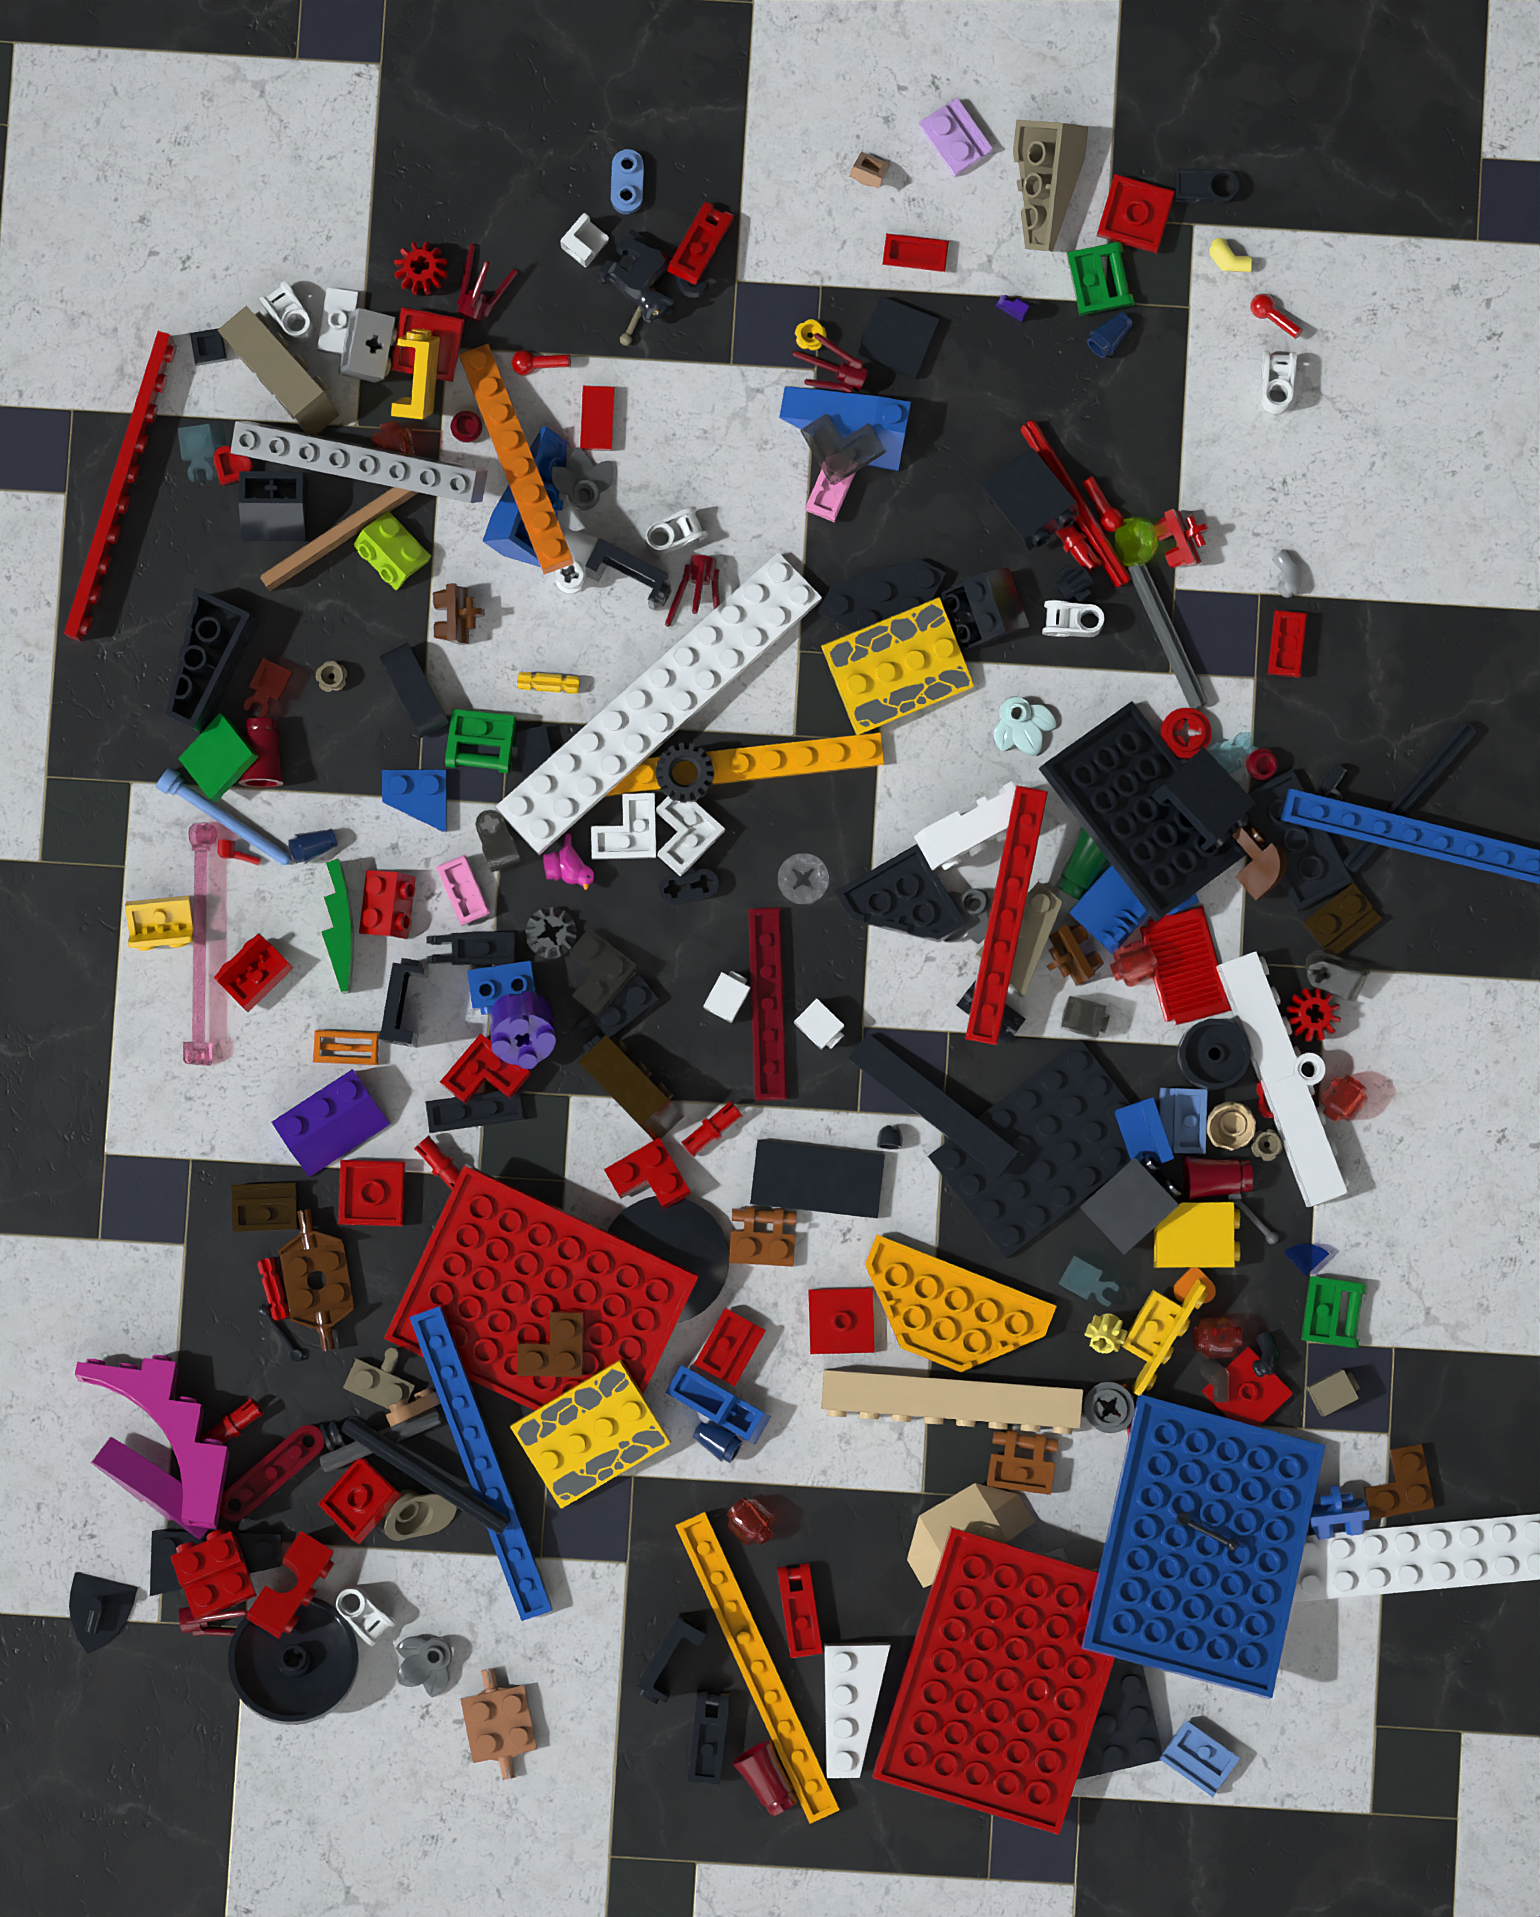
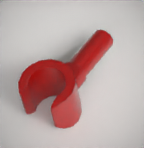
[217,840,261,866]

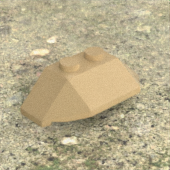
[907,1483,1035,1588]

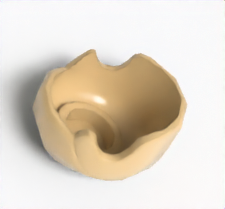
[1206,1101,1256,1151]

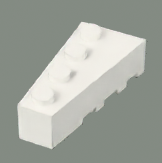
[824,1642,890,1778]

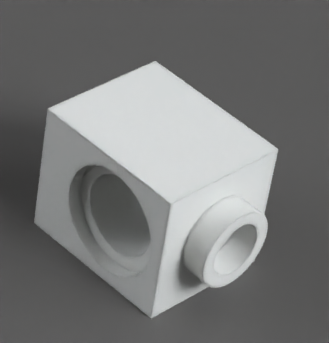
[703,971,750,1023]
[794,999,844,1050]

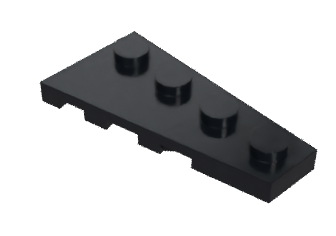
[150,1531,283,1596]

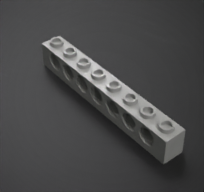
[230,421,488,503]

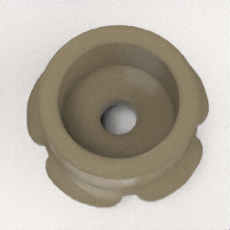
[316,661,347,692]
[1251,1129,1283,1161]

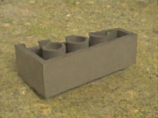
[218,305,339,435]

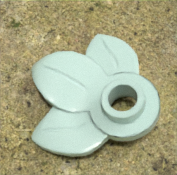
[994,696,1056,756]

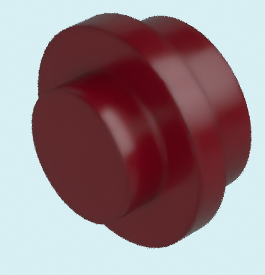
[450,411,482,443]
[1246,748,1277,780]

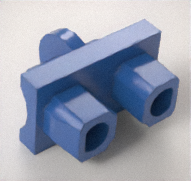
[1309,1484,1370,1540]

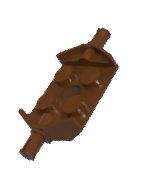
[278,1209,355,1351]

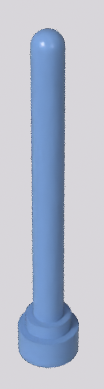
[156,767,291,865]

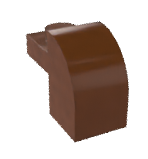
[1232,825,1287,901]

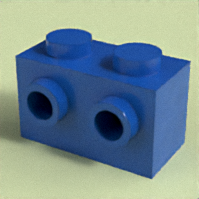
[467,961,537,1015]

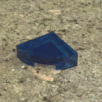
[1283,1244,1329,1276]

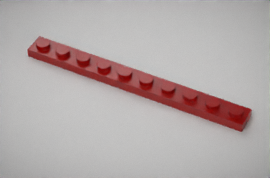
[64,331,177,642]

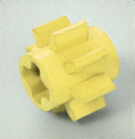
[1085,1314,1128,1353]

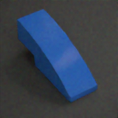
[665,1365,772,1444]

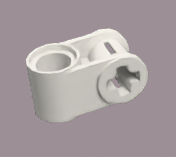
[258,280,314,343]
[1261,350,1297,414]
[645,506,708,556]
[555,529,598,594]
[1042,600,1104,637]
[336,1585,396,1647]

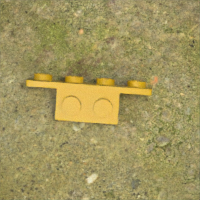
[1121,1278,1207,1396]

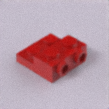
[170,1529,257,1621]

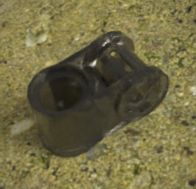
[475,810,521,873]
[1305,950,1370,1002]

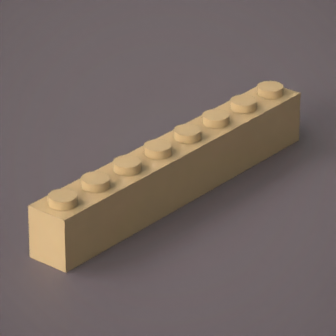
[821,1370,1083,1434]

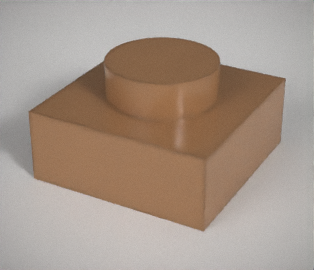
[849,152,890,188]

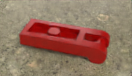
[668,201,734,285]
[777,1562,823,1658]

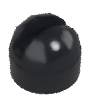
[877,1125,903,1150]

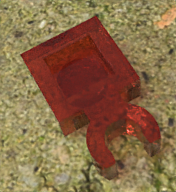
[244,658,293,718]

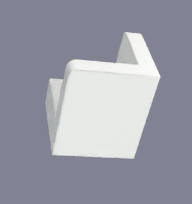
[560,213,609,268]

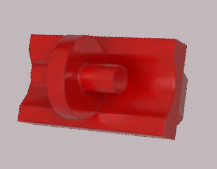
[1152,509,1210,568]

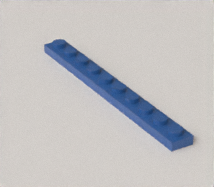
[1281,789,1540,884]
[409,1305,553,1621]

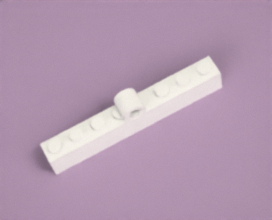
[1216,951,1349,1207]

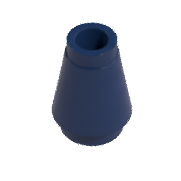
[1087,312,1133,358]
[288,828,338,864]
[692,1421,743,1463]

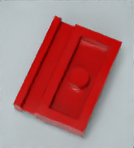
[694,1308,766,1387]

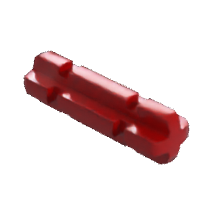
[257,1257,290,1321]

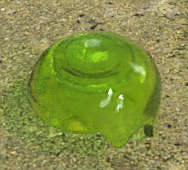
[1115,516,1158,567]

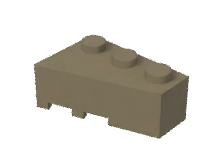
[974,881,1063,998]

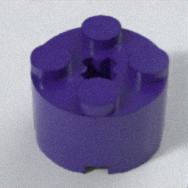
[490,991,556,1069]

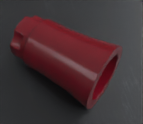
[239,717,284,788]
[1182,1156,1253,1201]
[732,1739,798,1816]

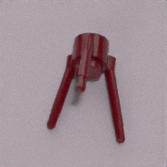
[456,243,518,322]
[792,333,868,393]
[665,555,720,627]
[179,1603,248,1637]

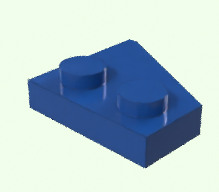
[382,770,447,832]

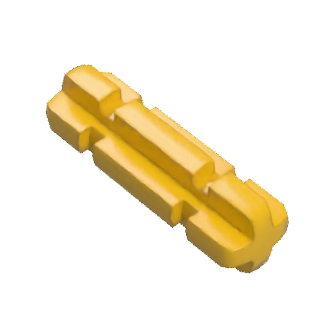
[517,671,580,694]

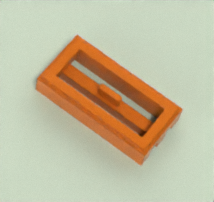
[313,1030,380,1066]

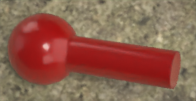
[1250,293,1303,339]
[511,350,571,376]
[1082,476,1124,533]

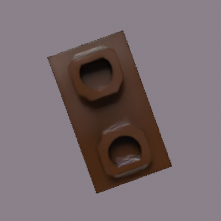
[433,583,485,645]
[1047,924,1104,986]

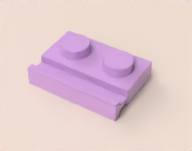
[919,98,993,177]

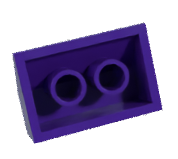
[271,1069,390,1177]

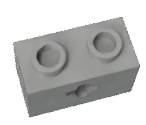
[339,308,397,383]

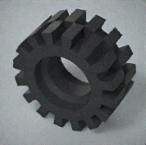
[656,743,714,803]

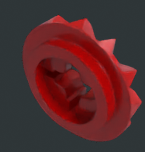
[1160,708,1212,759]

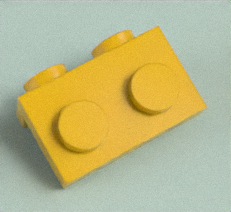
[125,895,195,951]

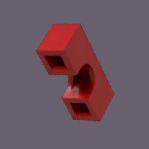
[246,1531,335,1639]

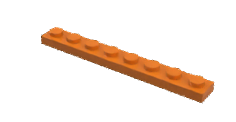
[459,344,574,575]

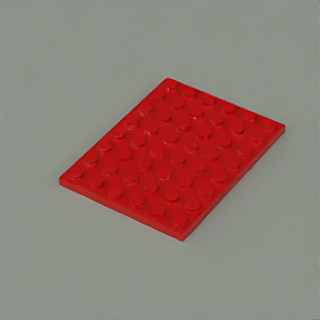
[384,1164,699,1410]
[872,1526,1115,1835]

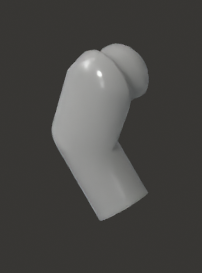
[1272,549,1302,598]

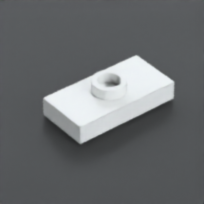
[317,287,359,355]

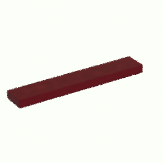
[748,908,787,1101]

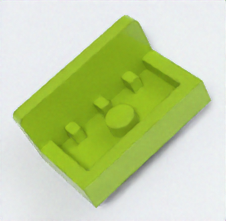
[354,511,432,590]

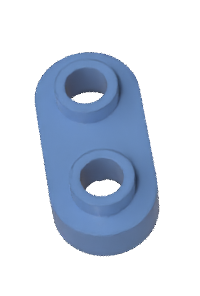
[611,149,644,215]

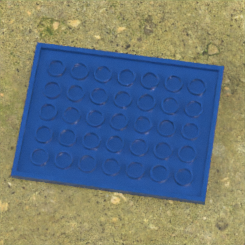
[1081,1395,1325,1699]

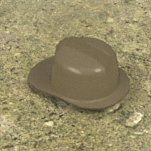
[384,1489,456,1541]

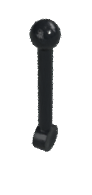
[258,1304,303,1362]
[1176,1512,1239,1551]

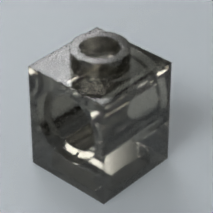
[1059,995,1110,1039]

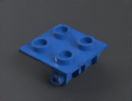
[1069,865,1149,955]

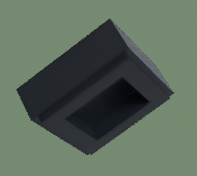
[190,328,227,366]

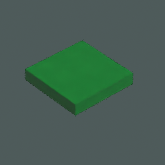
[178,713,259,803]

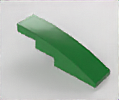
[321,859,354,994]

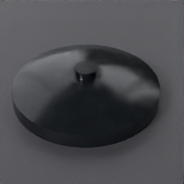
[608,1196,729,1323]
[228,1597,359,1725]

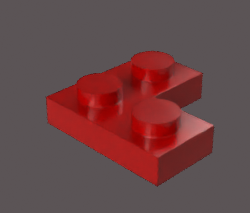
[440,1033,531,1104]
[604,1137,692,1209]

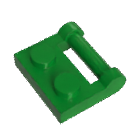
[1066,242,1135,316]
[445,709,517,774]
[1301,1276,1367,1349]

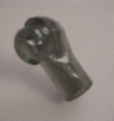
[1200,1359,1229,1403]

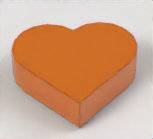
[1173,1267,1216,1303]

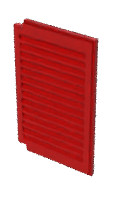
[1140,906,1231,1025]

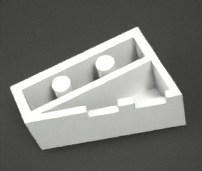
[914,781,1015,870]

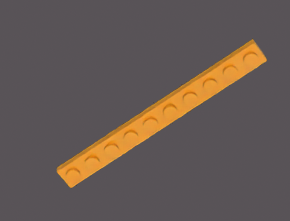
[606,733,884,796]
[675,1512,839,1824]

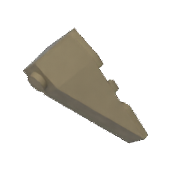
[1013,120,1088,252]

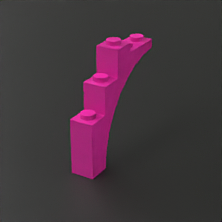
[75,1355,230,1529]

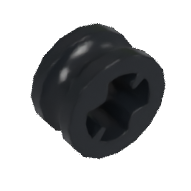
[319,1419,346,1452]

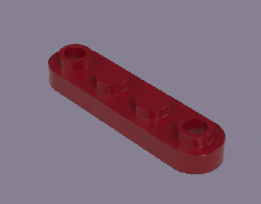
[220,1425,325,1521]

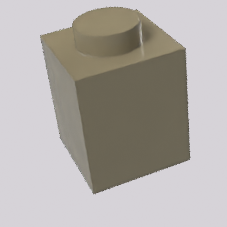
[1306,1369,1360,1416]

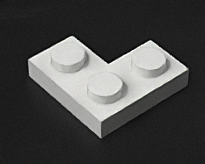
[591,793,656,860]
[656,796,725,877]

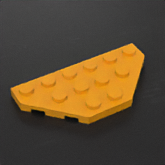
[865,1234,1057,1372]

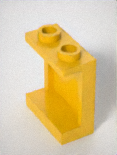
[391,329,440,419]
[1154,1202,1240,1268]

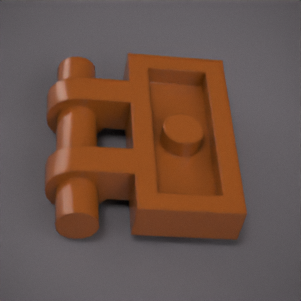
[729,1206,797,1267]
[987,1429,1058,1495]

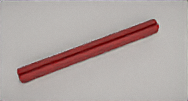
[1021,420,1131,588]

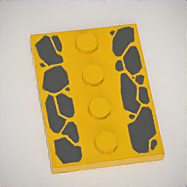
[821,598,974,735]
[510,1359,672,1509]

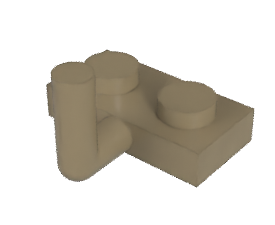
[343,1348,416,1409]

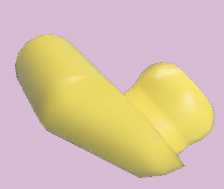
[1209,238,1252,272]

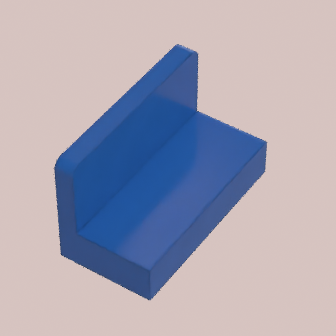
[1115,1097,1174,1164]

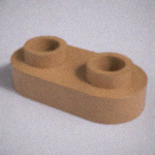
[386,1387,441,1427]

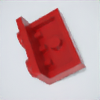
[359,870,416,939]
[214,933,294,1012]

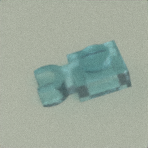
[178,424,214,483]
[1206,731,1258,774]
[1058,1256,1119,1306]

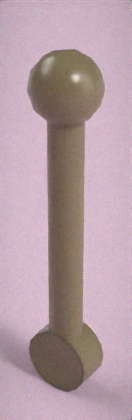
[620,287,655,346]

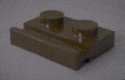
[1302,883,1382,959]
[231,1183,298,1232]

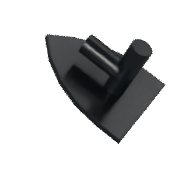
[69,1573,138,1654]

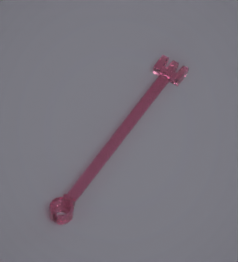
[183,822,217,1066]

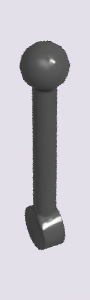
[1228,1193,1278,1244]

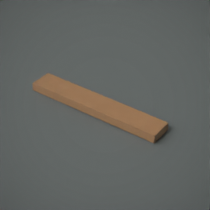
[260,487,419,591]

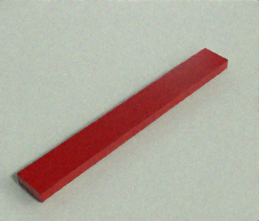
[965,785,1048,1045]

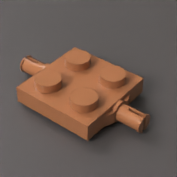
[460,1668,537,1780]

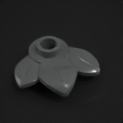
[551,447,613,510]
[943,888,991,944]
[396,1636,452,1698]

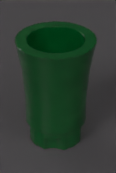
[1054,827,1109,900]

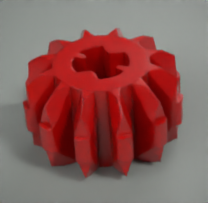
[394,241,448,296]
[1286,987,1341,1042]

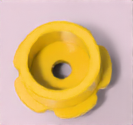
[795,319,826,351]

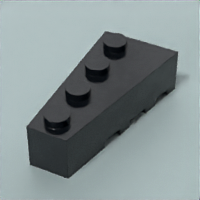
[165,588,259,734]

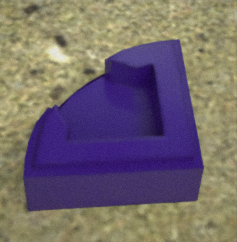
[995,295,1029,322]

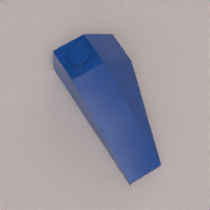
[779,386,911,471]
[483,426,567,567]

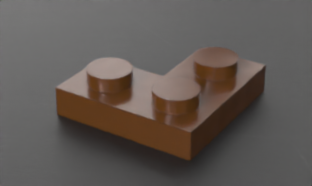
[518,1310,584,1377]
[1363,1444,1435,1520]

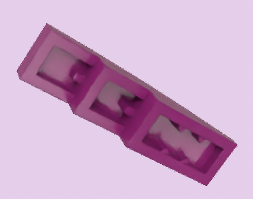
[90,1437,220,1539]

